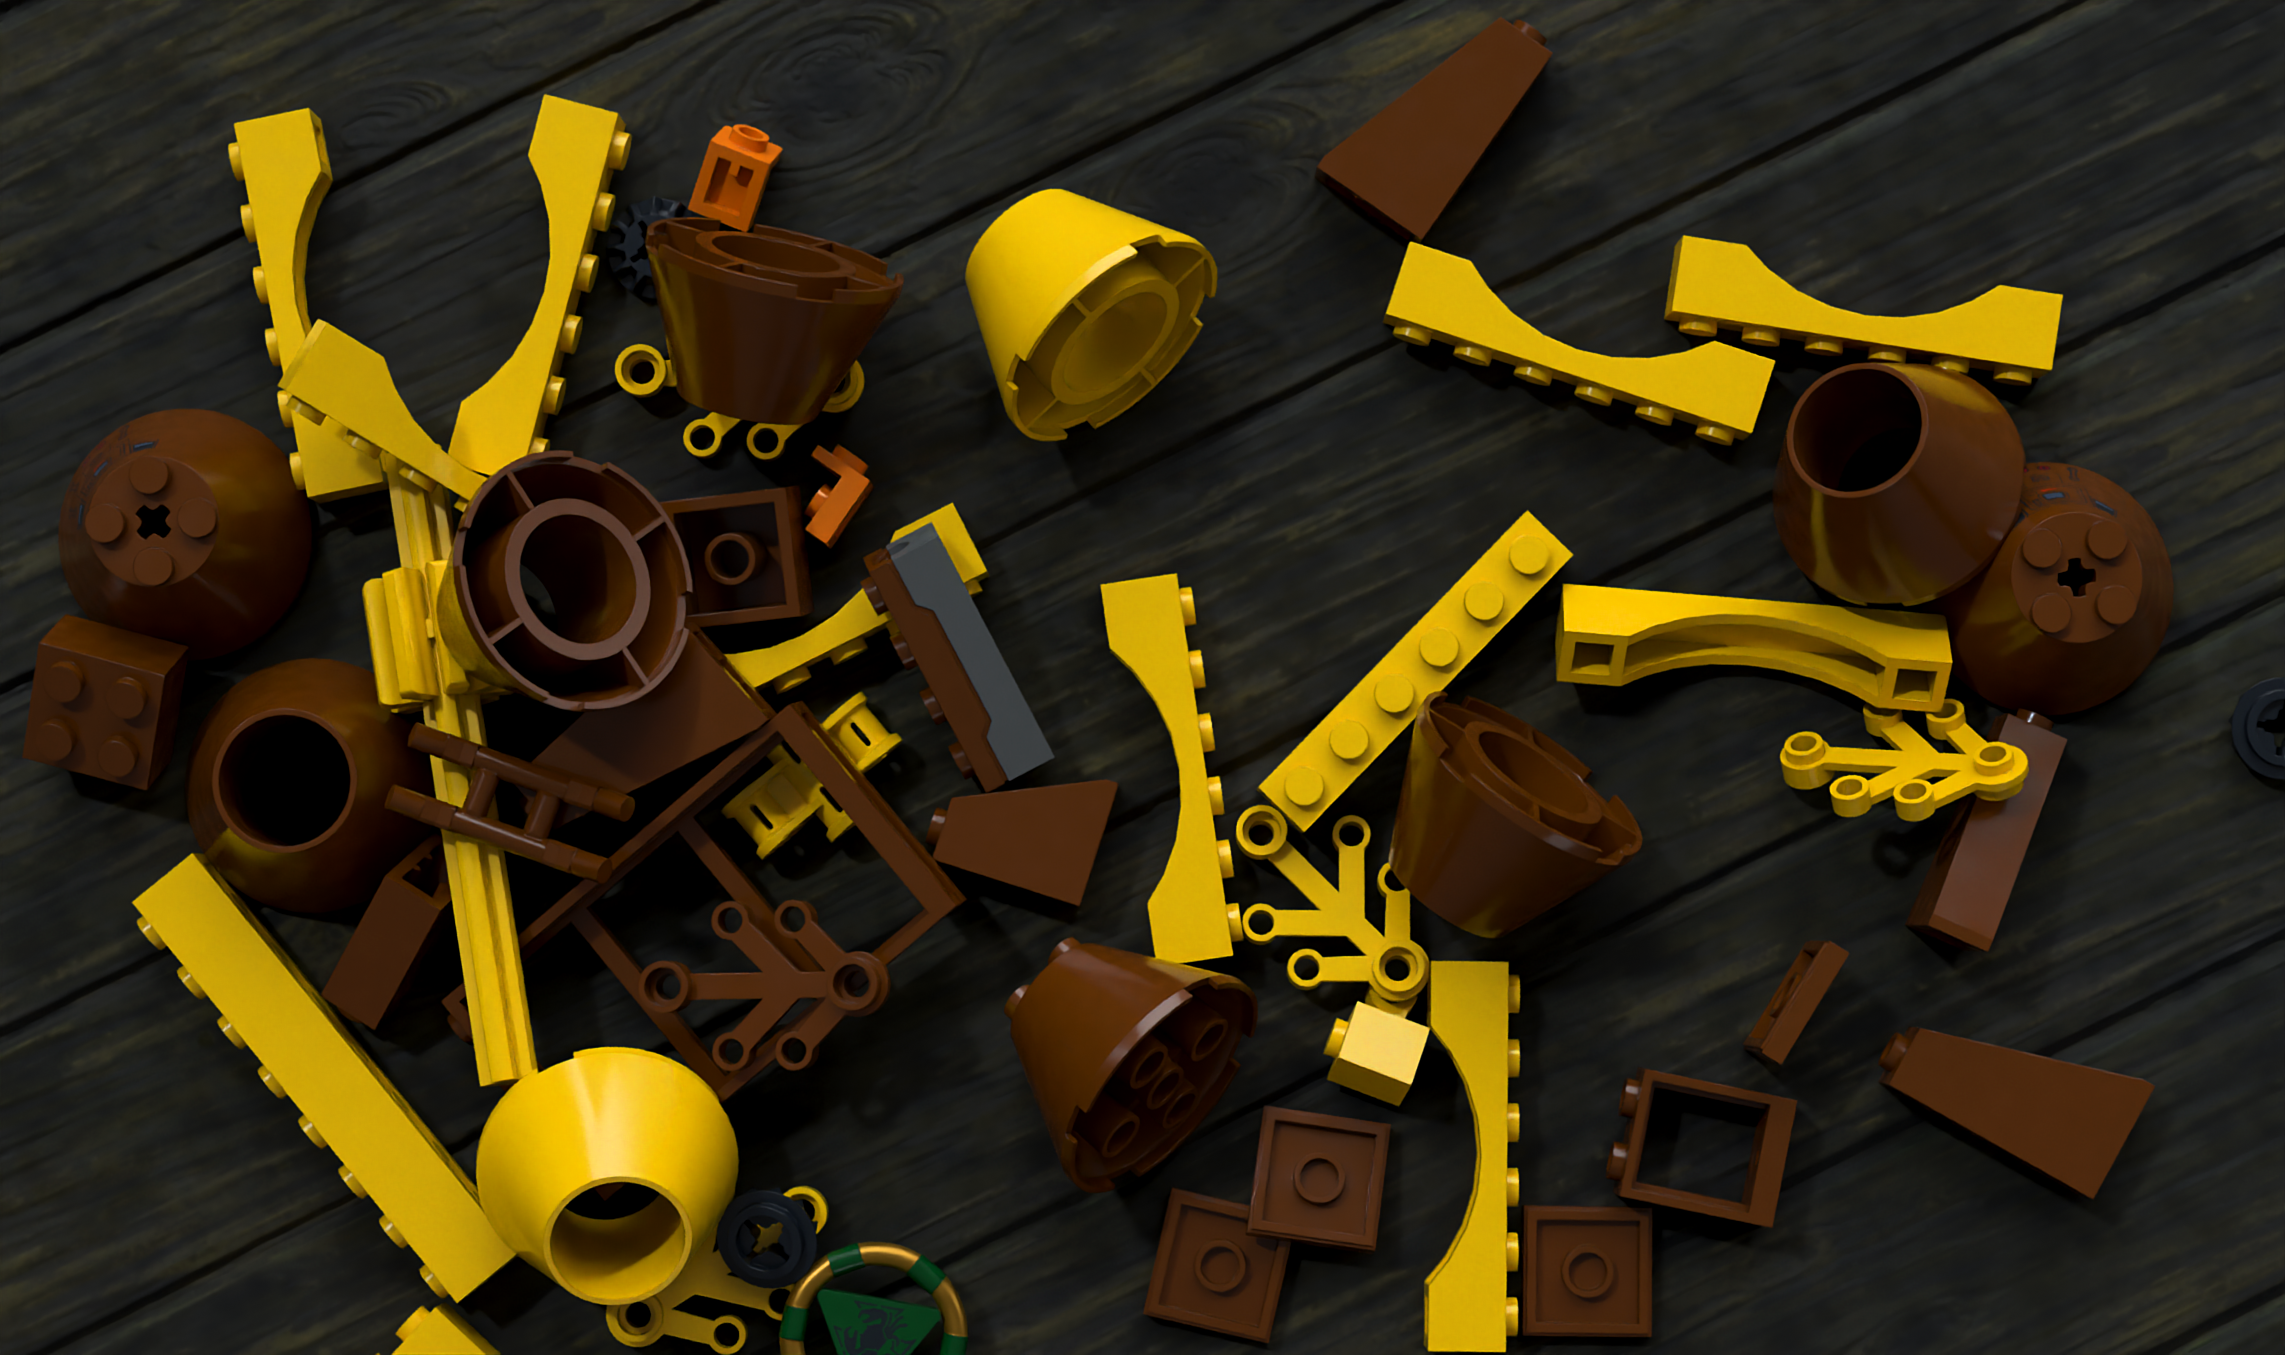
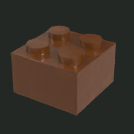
[659,486,815,628]
[22,614,189,790]

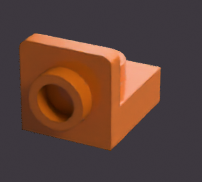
[688,124,783,233]
[804,445,874,549]

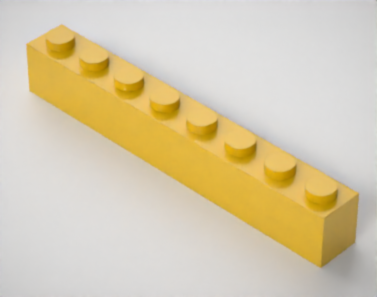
[132,853,518,1303]

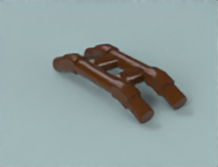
[385,722,635,884]

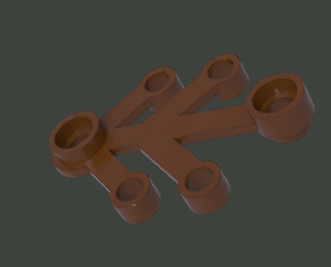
[638,900,891,1071]

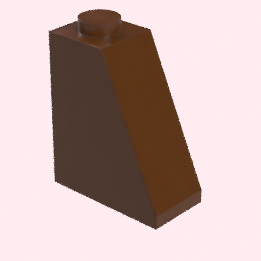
[925,779,1119,906]
[320,832,454,1030]

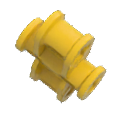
[721,691,903,860]

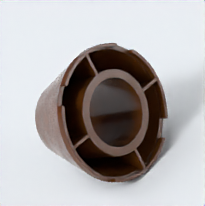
[645,217,904,425]
[1772,363,2027,607]
[436,450,693,712]
[185,658,436,913]
[1388,691,1642,938]

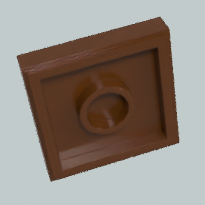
[1743,940,1850,1065]
[1246,1106,1391,1254]
[1143,1187,1291,1343]
[1521,1205,1652,1337]

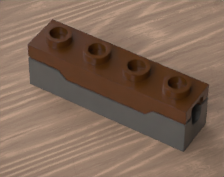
[860,522,1054,793]

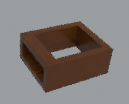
[1606,1067,1798,1228]

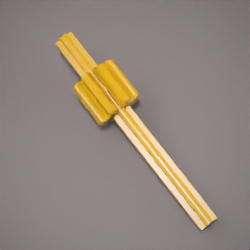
[362,444,538,1088]

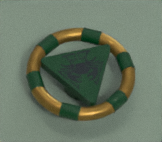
[779,1242,969,1355]

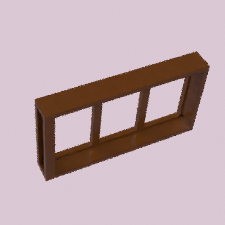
[441,701,967,1201]

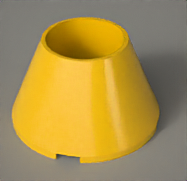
[965,189,1218,441]
[476,1047,739,1305]

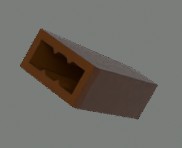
[1314,17,1553,245]
[515,622,777,829]
[1905,708,2068,952]
[1878,1027,2155,1199]

